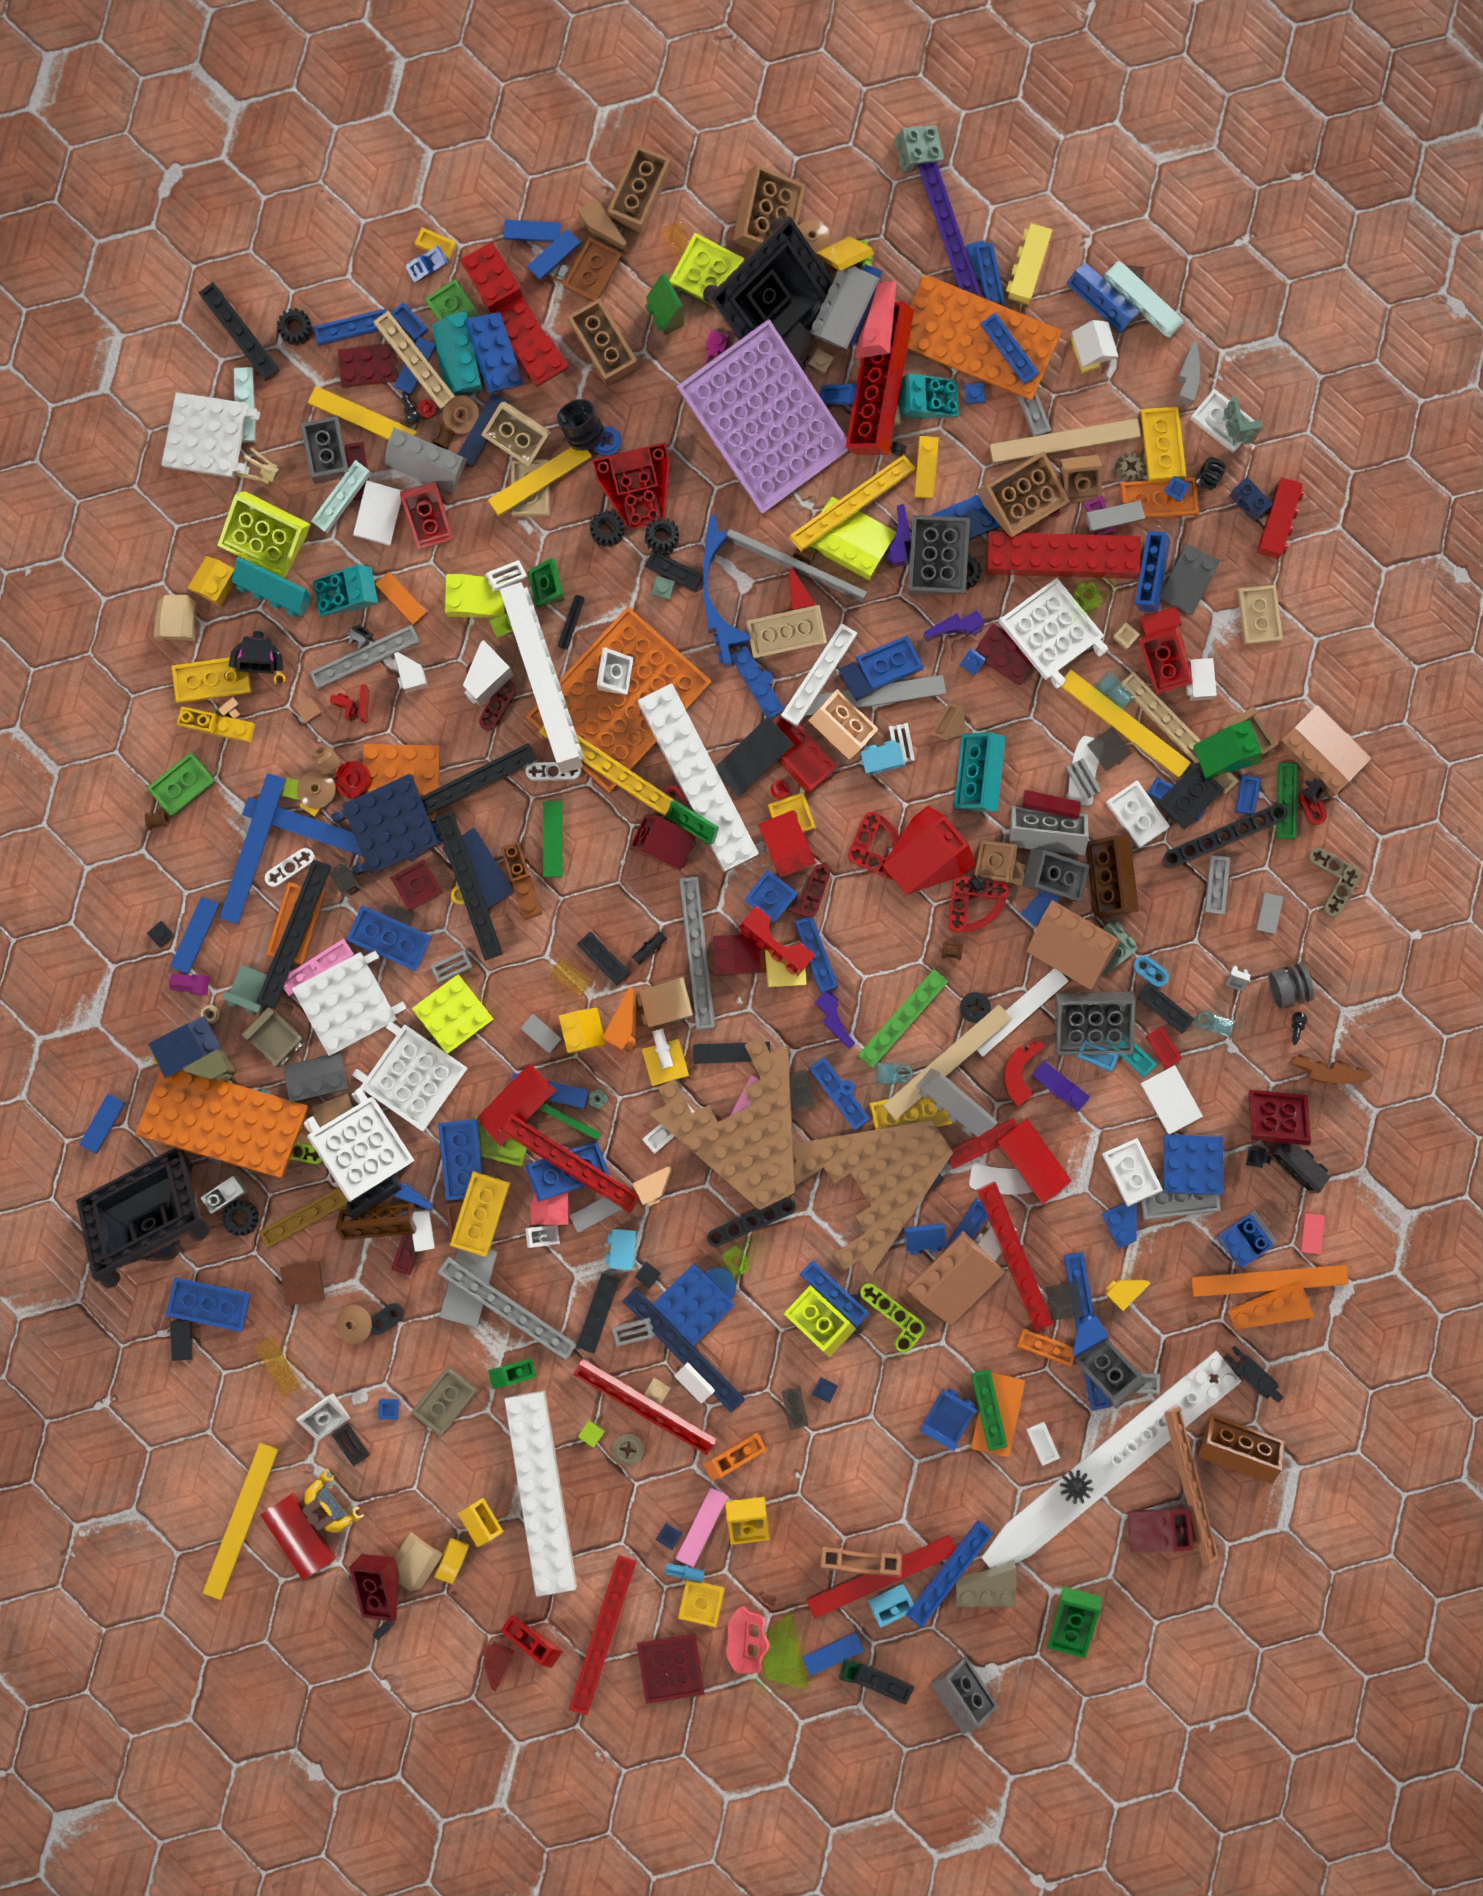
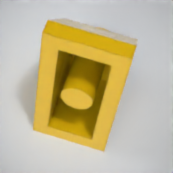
[1104,1280,1151,1311]

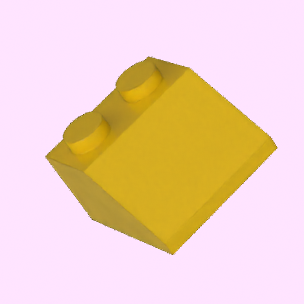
[188,556,234,607]
[559,1008,607,1054]
[726,1497,770,1545]

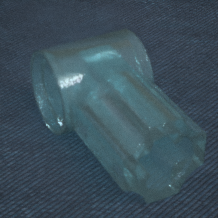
[1095,671,1134,709]
[1193,1011,1234,1037]

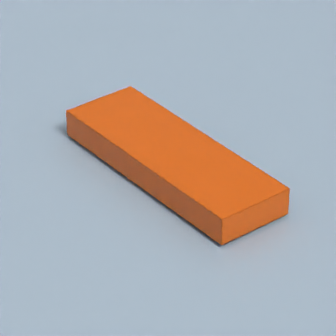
[375,572,428,626]
[1016,1328,1075,1367]

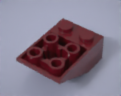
[1127,1507,1194,1552]

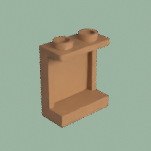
[1219,706,1279,767]

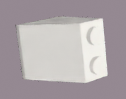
[463,640,514,706]

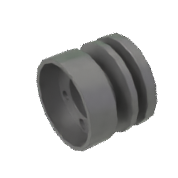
[1268,962,1315,1010]

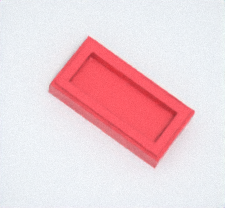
[1300,1213,1325,1254]

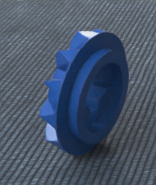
[593,426,621,456]

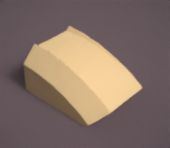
[154,595,196,641]
[395,1532,443,1591]

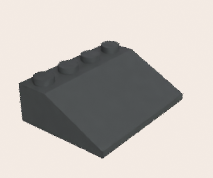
[908,515,970,596]
[1055,992,1136,1055]

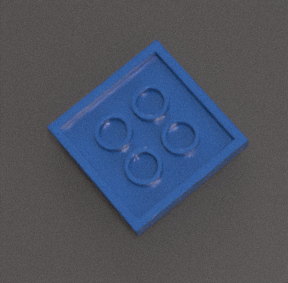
[1163,1134,1223,1196]
[653,1263,735,1346]

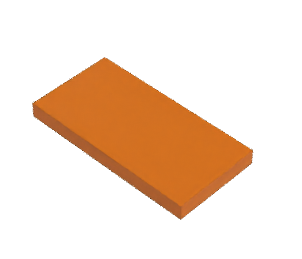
[1120,477,1199,519]
[266,882,326,965]
[971,1372,1025,1458]

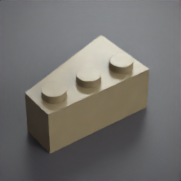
[955,1560,1016,1607]

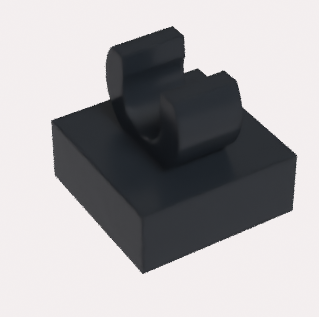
[347,624,374,649]
[1300,779,1326,805]
[1246,1146,1271,1168]

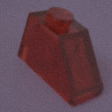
[482,1641,515,1691]

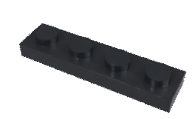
[576,1273,620,1354]

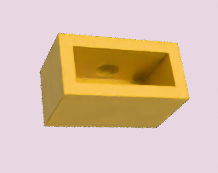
[457,1498,503,1547]

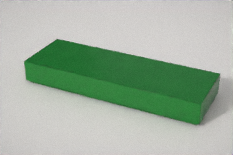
[666,800,719,845]

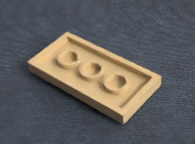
[747,605,827,658]

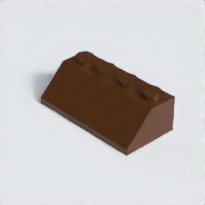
[1086,835,1139,917]

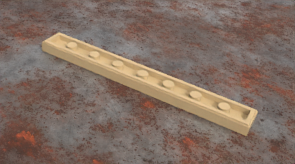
[989,419,1141,464]
[1119,672,1239,795]
[883,1005,1012,1120]

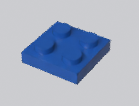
[744,870,798,924]

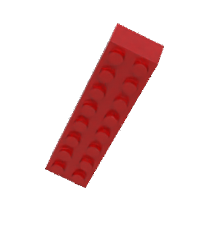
[845,301,914,455]
[986,532,1141,579]

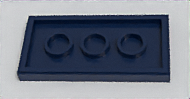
[442,828,515,909]

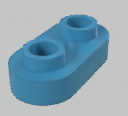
[1133,956,1169,987]

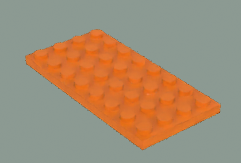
[907,274,1063,401]
[135,1071,309,1179]

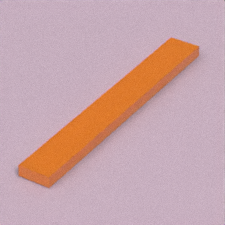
[1191,1265,1348,1297]

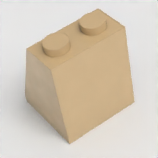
[636,977,694,1029]

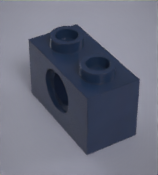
[1229,477,1273,522]

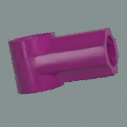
[169,973,210,996]

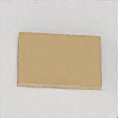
[511,459,550,517]
[1237,585,1283,646]

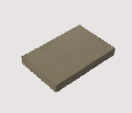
[411,1366,478,1437]

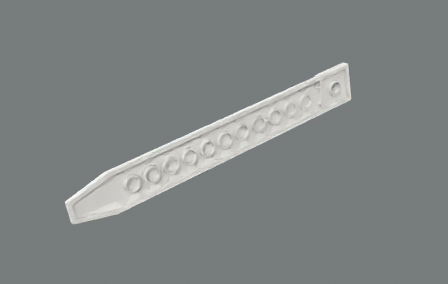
[982,1350,1242,1568]

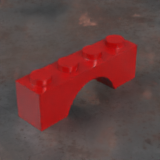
[739,906,815,976]

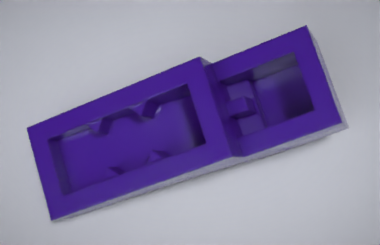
[886,504,911,568]
[923,610,985,642]
[814,991,855,1049]
[1031,1060,1090,1112]

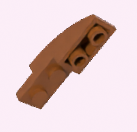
[501,842,543,921]
[1290,1054,1372,1084]

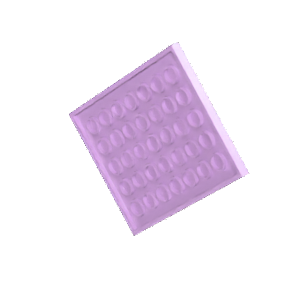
[676,319,848,513]

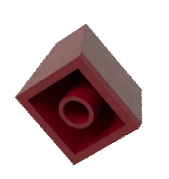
[629,815,696,870]

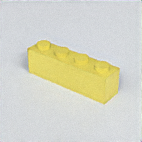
[1006,223,1052,305]

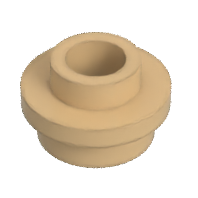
[200,1005,220,1024]

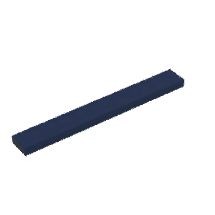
[622,1287,745,1413]

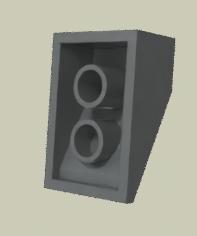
[1160,544,1221,616]
[1022,849,1090,902]
[1075,1339,1146,1409]

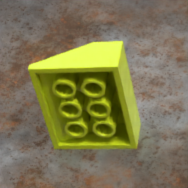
[218,491,311,578]
[809,496,897,581]

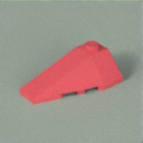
[855,280,896,358]
[531,1147,570,1225]

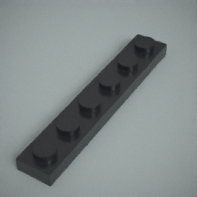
[198,282,280,382]

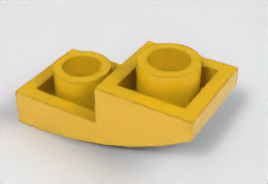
[434,1538,469,1584]

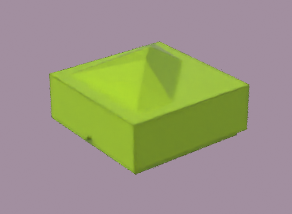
[489,613,513,638]

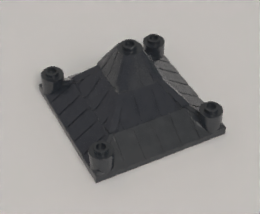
[703,216,834,357]
[76,1148,209,1288]

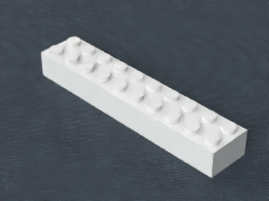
[500,582,585,774]
[638,683,759,873]
[505,1390,577,1597]

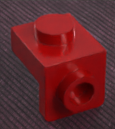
[330,693,358,722]

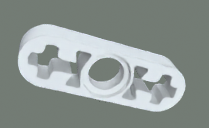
[526,762,581,781]
[265,848,315,888]

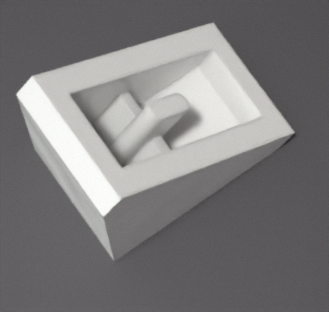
[526,1225,560,1248]

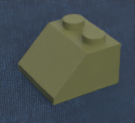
[183,1050,236,1082]

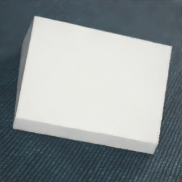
[1072,320,1118,368]
[597,648,633,695]
[297,1393,350,1441]

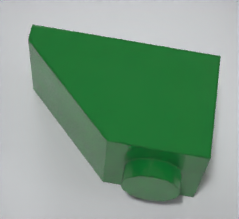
[488,1358,536,1389]

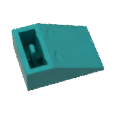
[898,374,959,419]
[313,564,378,617]

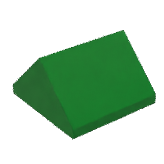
[528,558,565,607]

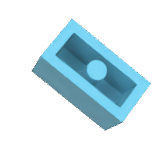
[861,740,906,776]
[606,1229,637,1270]
[868,1584,913,1628]

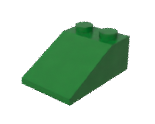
[645,273,684,336]
[1193,720,1262,779]
[1047,1586,1101,1658]

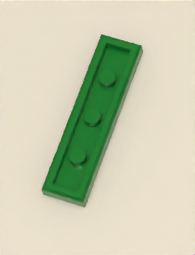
[1276,763,1298,840]
[543,801,563,878]
[539,1104,602,1140]
[971,1369,1008,1451]

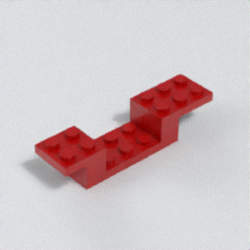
[460,241,569,388]

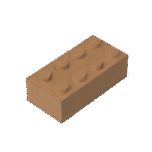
[607,145,671,234]
[567,298,638,387]

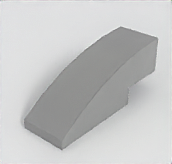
[1176,342,1200,407]

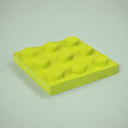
[669,233,745,308]
[412,974,493,1055]

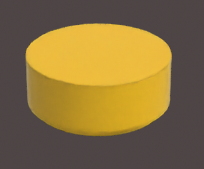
[451,886,465,905]

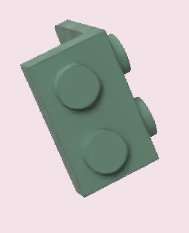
[894,125,944,173]
[1224,395,1263,444]
[1102,919,1138,975]
[222,966,267,1016]

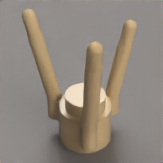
[235,448,280,484]

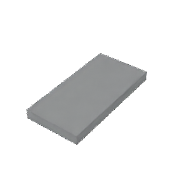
[1141,1179,1221,1220]
[439,1248,498,1327]

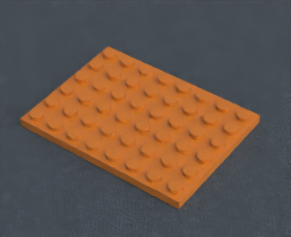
[525,607,712,794]

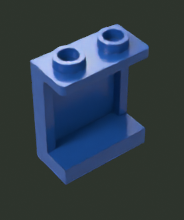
[919,1388,978,1451]

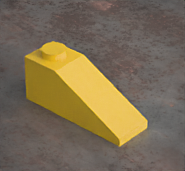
[914,436,939,499]

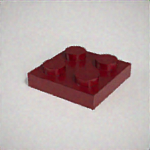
[390,859,443,911]

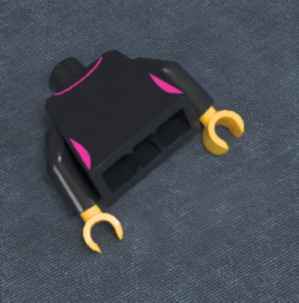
[225,631,285,685]

